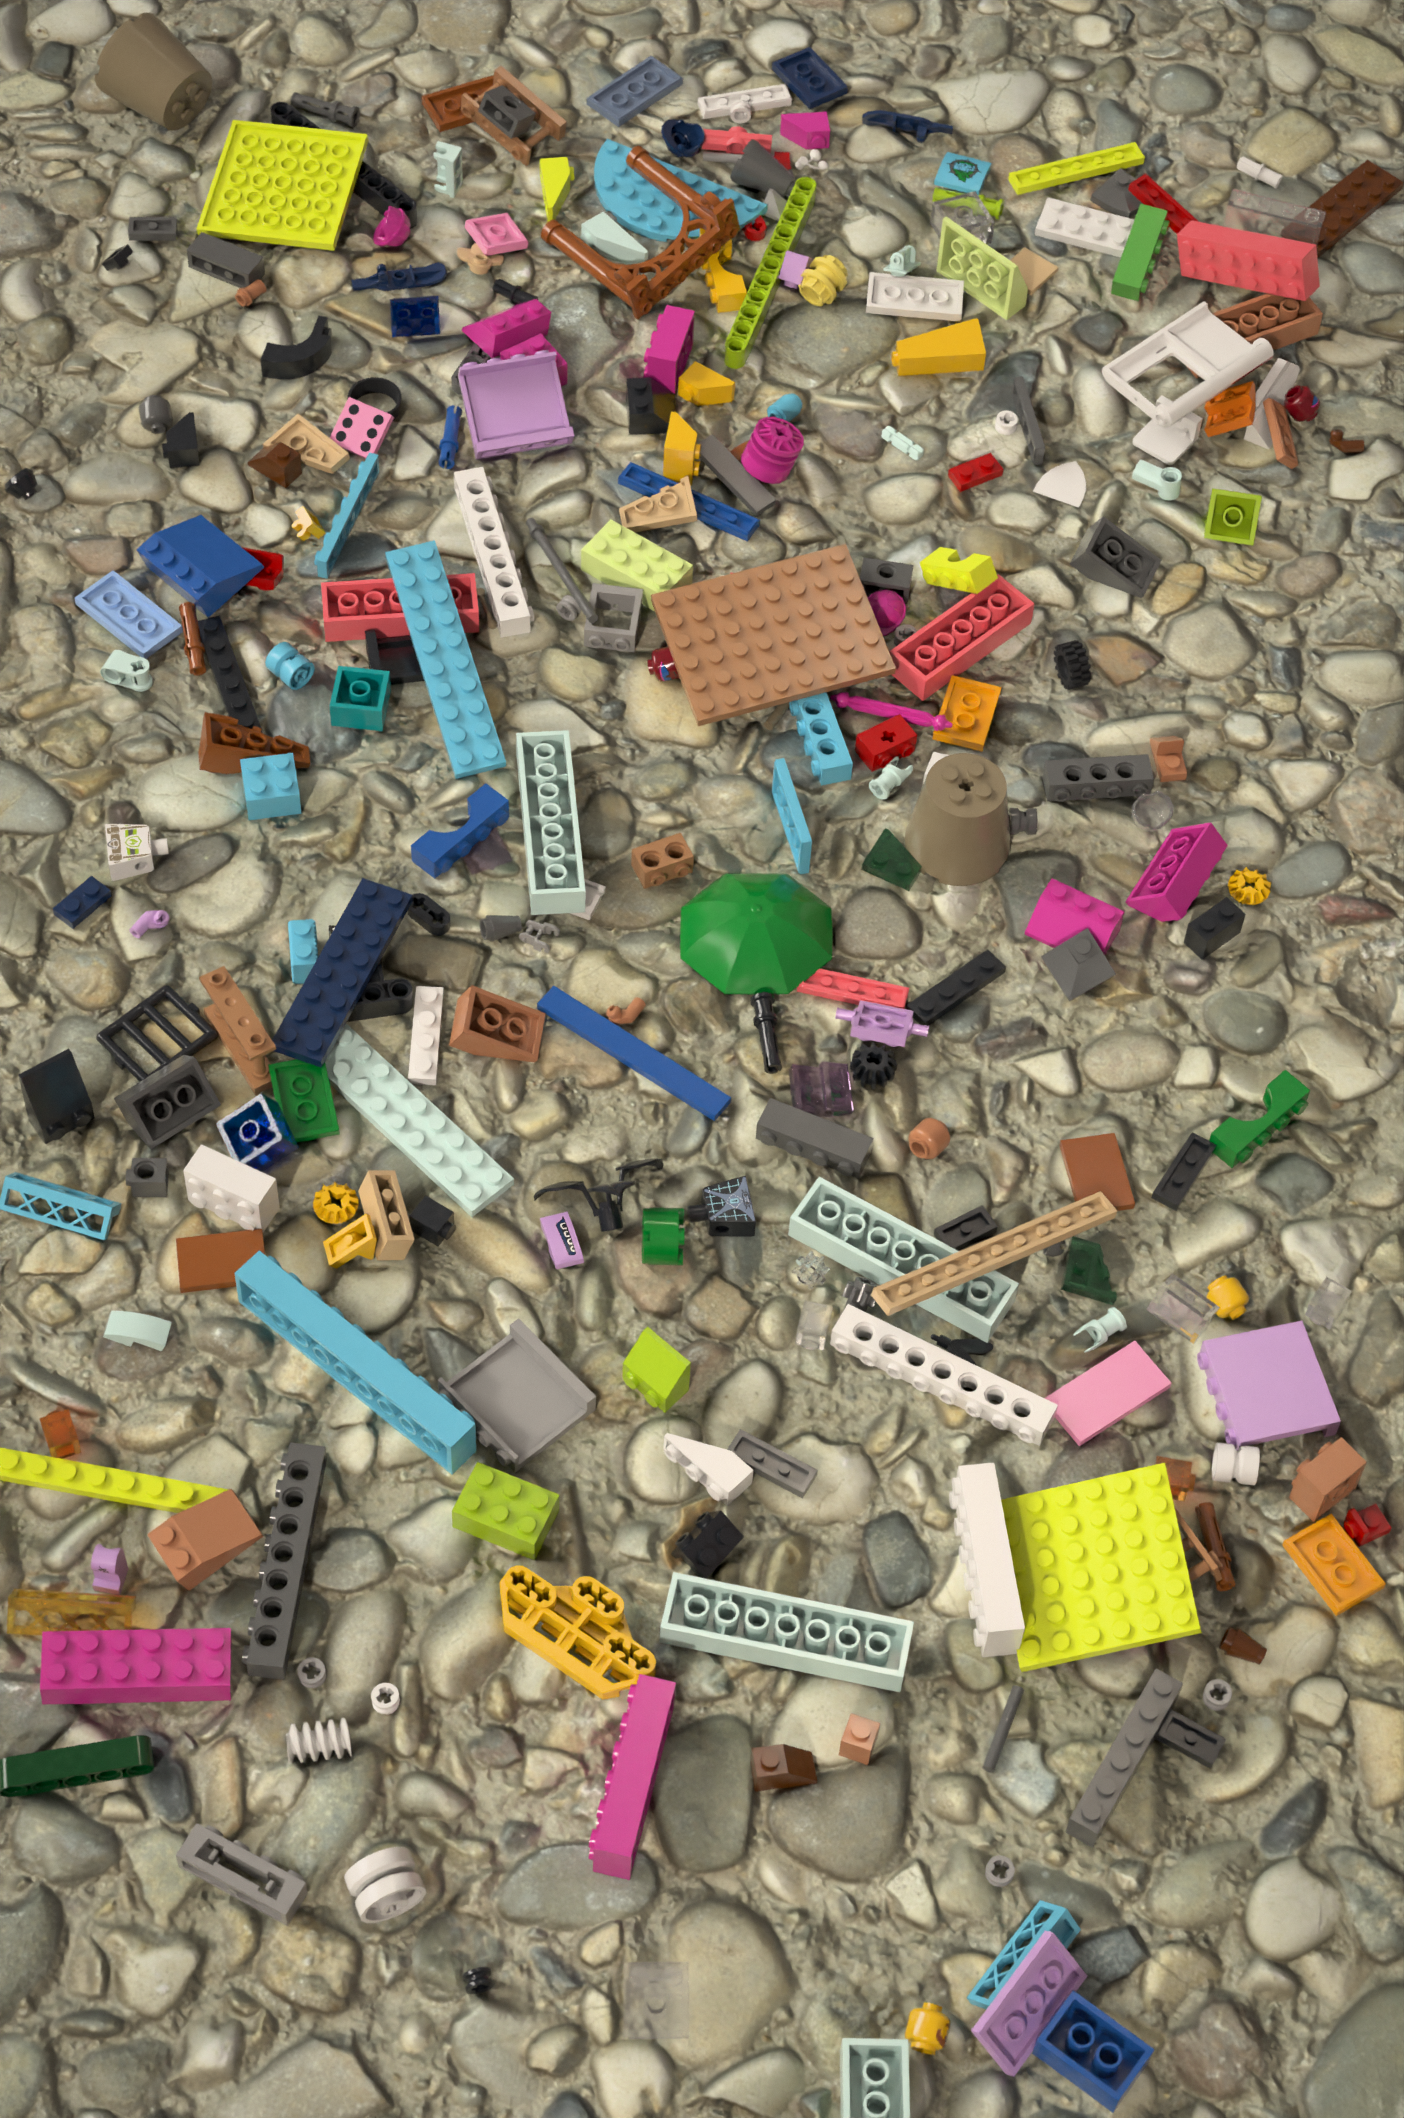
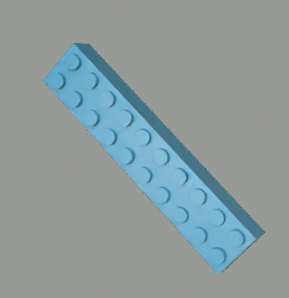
[235,1250,476,1475]

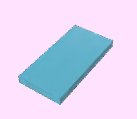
[772,758,812,875]

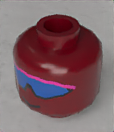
[1284,385,1320,422]
[647,647,680,682]

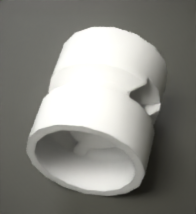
[1212,1443,1260,1485]

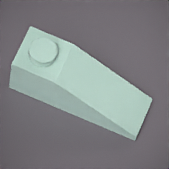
[581,212,648,265]

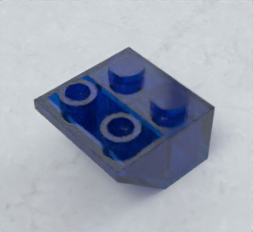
[389,296,440,337]

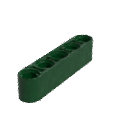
[0,1735,155,1797]

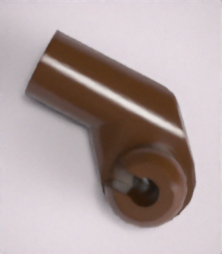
[1329,429,1364,453]

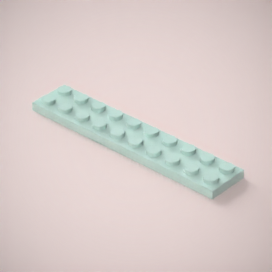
[325,1024,514,1217]

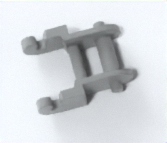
[519,920,560,953]

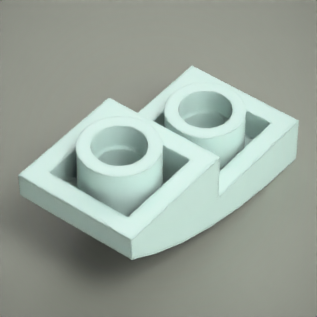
[103,1311,172,1351]

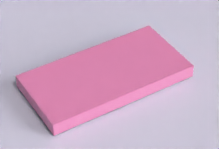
[1045,1341,1172,1446]

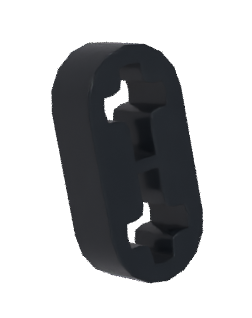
[407,893,451,936]

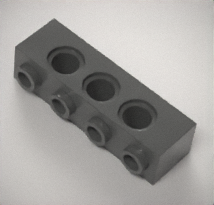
[1042,754,1154,802]

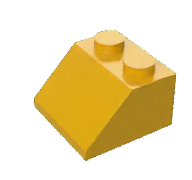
[663,412,701,486]

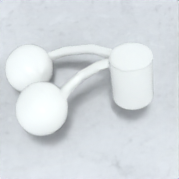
[795,149,829,170]

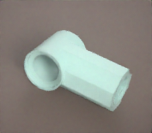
[1132,460,1182,500]

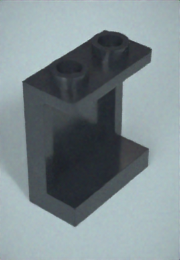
[365,630,424,685]

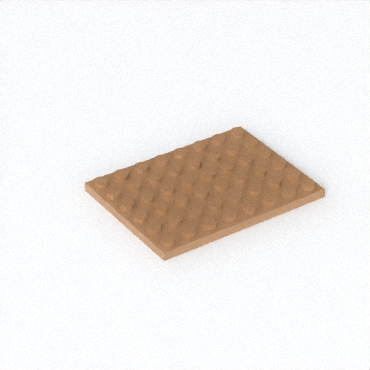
[651,544,896,726]

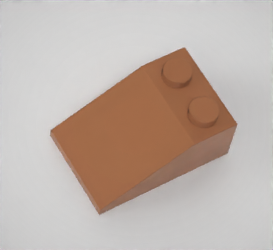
[449,985,546,1063]
[147,1489,263,1591]

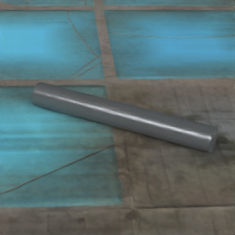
[982,1686,1024,1773]

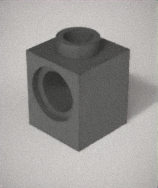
[126,1158,169,1197]

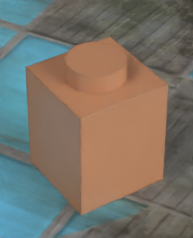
[839,1713,880,1765]

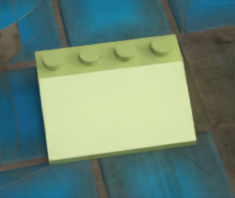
[936,217,1028,320]

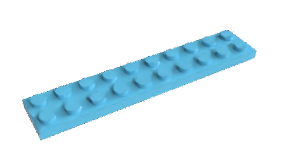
[385,540,506,779]

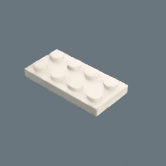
[1035,198,1134,257]
[866,272,964,322]

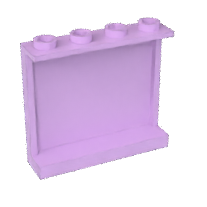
[458,350,574,459]
[1197,1321,1341,1450]

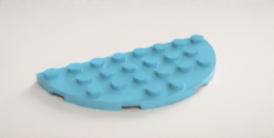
[594,138,767,244]

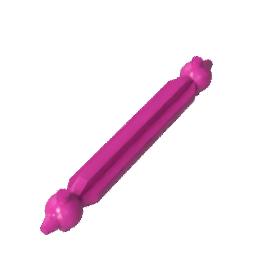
[830,692,953,731]

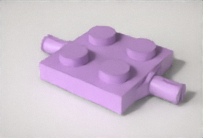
[835,1000,929,1047]

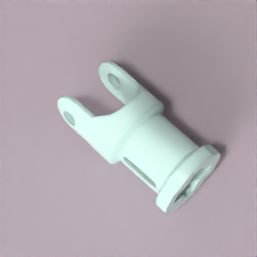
[869,757,913,800]
[1073,1307,1127,1353]

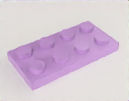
[971,1931,1087,2076]

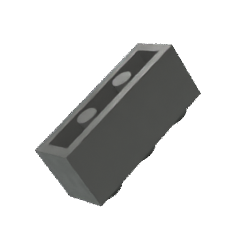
[187,232,265,288]

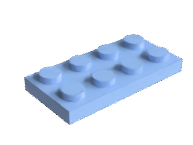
[75,570,183,659]

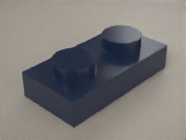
[53,876,112,929]

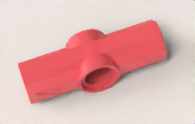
[702,126,772,154]

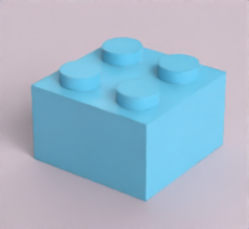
[240,753,301,820]

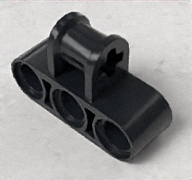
[347,964,413,1022]

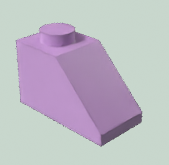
[778,251,814,289]

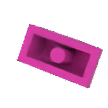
[780,112,830,150]

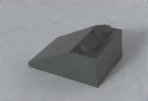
[1070,516,1162,598]

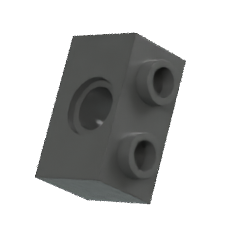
[478,85,536,139]
[860,557,914,604]

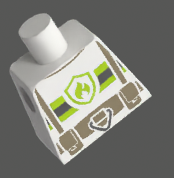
[105,824,169,881]

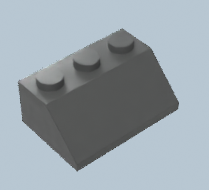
[114,1055,221,1149]

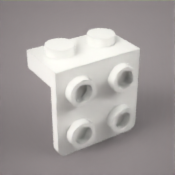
[1133,396,1202,465]

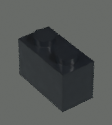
[1183,897,1245,960]

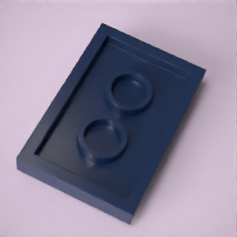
[772,47,848,110]

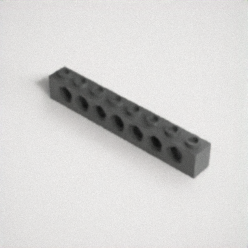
[242,1442,327,1680]

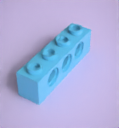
[789,692,853,786]

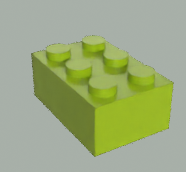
[452,1462,559,1561]

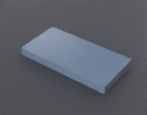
[586,56,683,127]

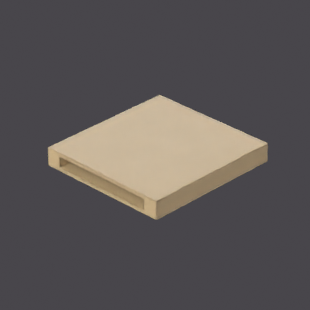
[1010,247,1058,295]

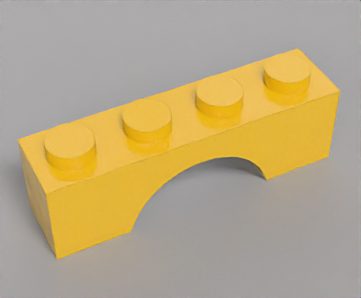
[699,229,747,313]

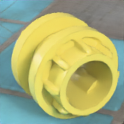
[798,255,848,306]

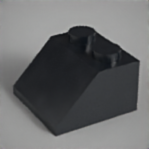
[626,377,676,435]

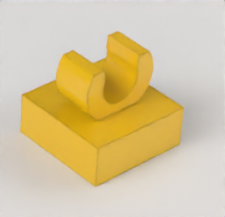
[292,506,326,541]

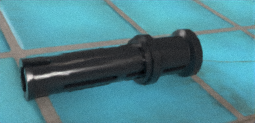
[750,992,782,1074]

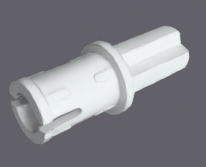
[1237,156,1283,189]

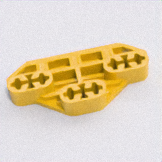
[499,1565,656,1700]

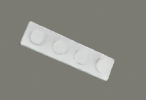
[408,986,444,1085]

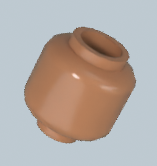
[908,1118,950,1159]

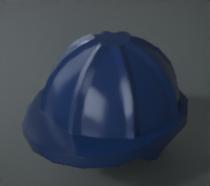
[661,119,705,157]

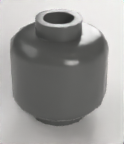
[139,395,173,434]

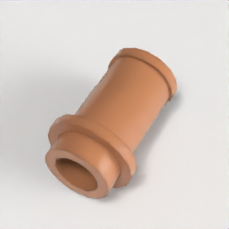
[235,279,266,306]

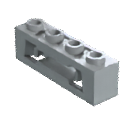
[176,1823,308,1926]

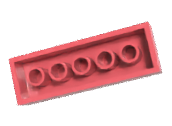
[1177,220,1320,301]
[321,573,479,642]
[889,574,1034,701]

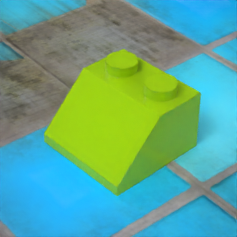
[622,1327,691,1413]

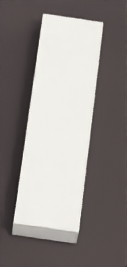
[698,84,792,119]

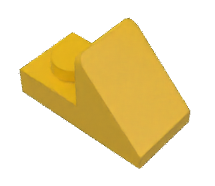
[323,1214,377,1269]

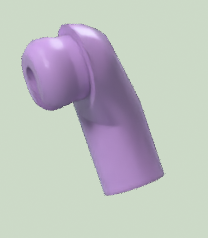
[129,910,170,939]

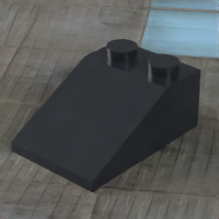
[18,1048,95,1145]

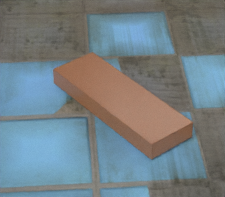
[1263,398,1298,469]

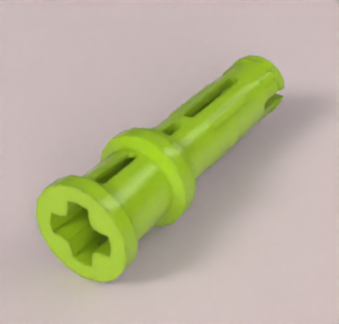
[932,187,1004,220]

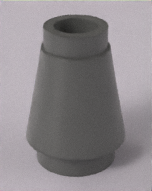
[480,915,522,942]

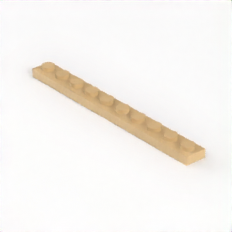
[871,1191,1117,1316]

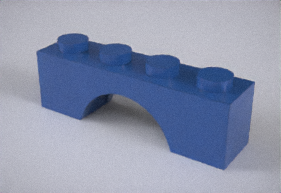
[411,783,509,879]

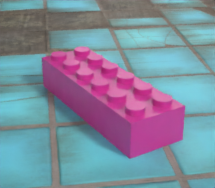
[40,1628,232,1705]
[588,1674,676,1880]

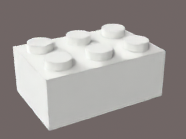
[183,1144,280,1233]

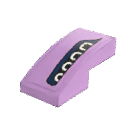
[540,1212,584,1270]

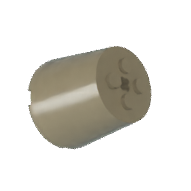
[95,13,213,131]
[904,753,1010,886]

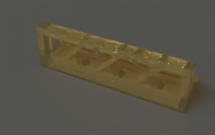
[7,1589,136,1635]

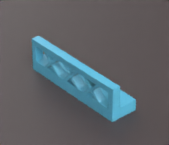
[0,1172,122,1240]
[967,1900,1081,2009]

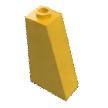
[891,319,986,376]

